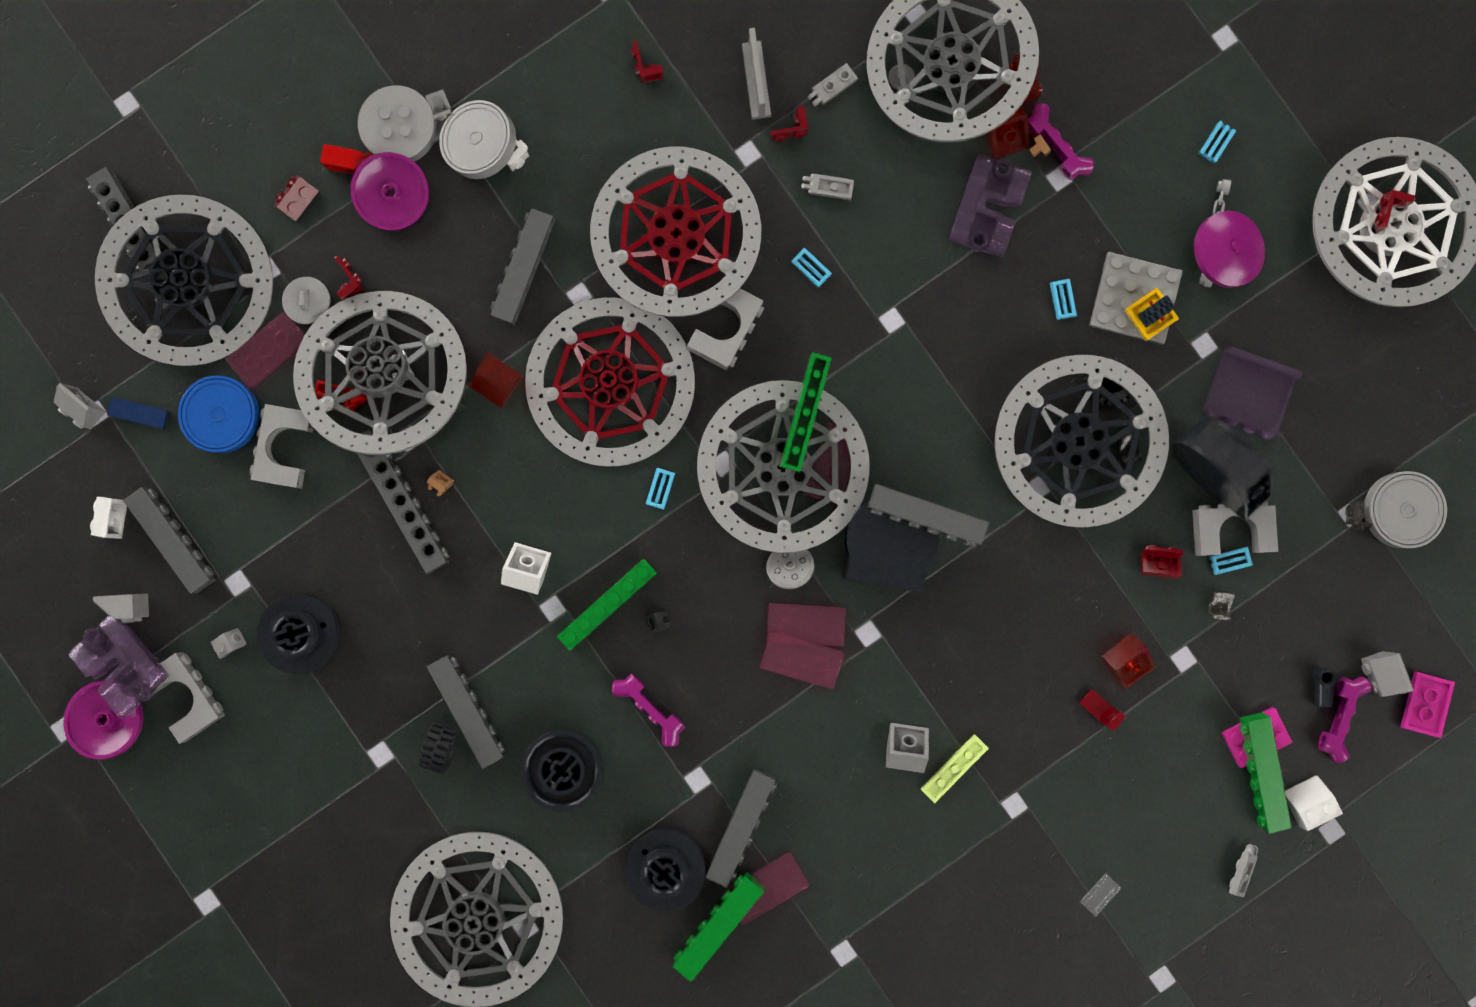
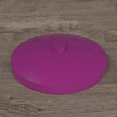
[351,152,429,230]
[1194,211,1265,288]
[63,681,143,759]

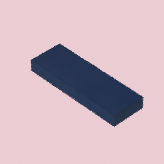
[107,397,169,429]

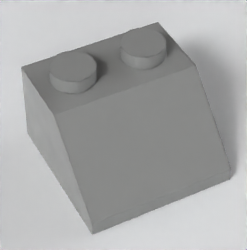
[54,383,106,429]
[93,594,149,623]
[1361,651,1414,697]
[886,723,929,773]

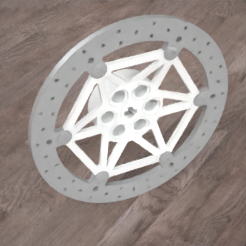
[1312,137,1476,307]

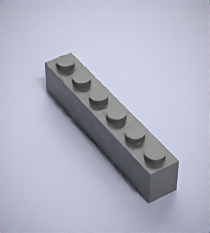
[489,208,555,326]
[867,484,989,548]
[123,487,216,594]
[427,654,506,769]
[706,768,777,887]

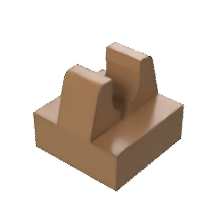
[1029,135,1052,157]
[427,470,454,496]

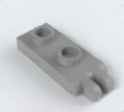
[808,63,858,106]
[801,174,854,200]
[1229,844,1258,897]

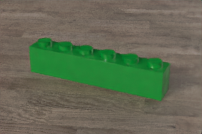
[779,353,831,472]
[557,559,657,651]
[1239,712,1291,834]
[673,872,765,982]

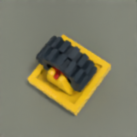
[1124,288,1179,341]

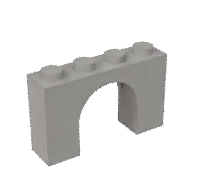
[687,284,764,371]
[250,404,313,489]
[1192,502,1278,556]
[137,652,225,744]

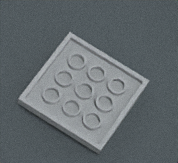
[1089,252,1182,345]

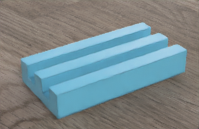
[1198,121,1236,163]
[791,248,832,288]
[1050,279,1077,320]
[646,468,675,510]
[1209,547,1253,575]

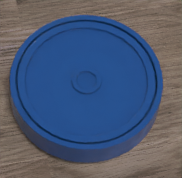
[178,375,260,453]

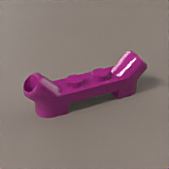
[1024,103,1094,181]
[612,673,686,747]
[1318,676,1372,763]

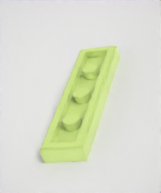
[921,734,989,803]

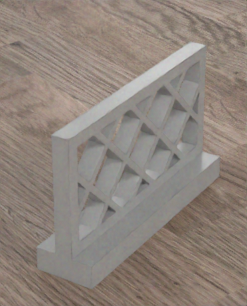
[742,28,771,119]

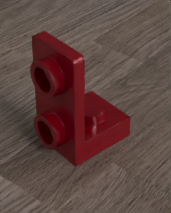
[631,40,664,83]
[770,106,808,142]
[1375,190,1415,231]
[334,255,364,301]
[1079,689,1126,731]

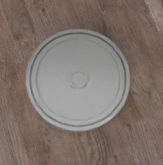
[358,85,437,161]
[439,100,516,179]
[1364,471,1447,548]

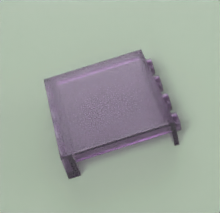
[1202,346,1303,440]

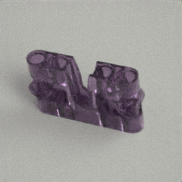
[948,153,1032,258]
[68,615,169,719]

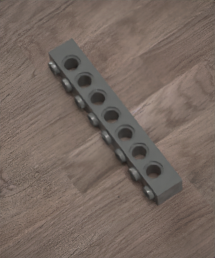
[86,167,190,311]
[355,429,450,574]

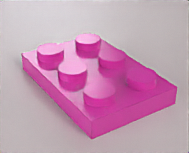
[1400,672,1455,738]
[1221,707,1293,768]

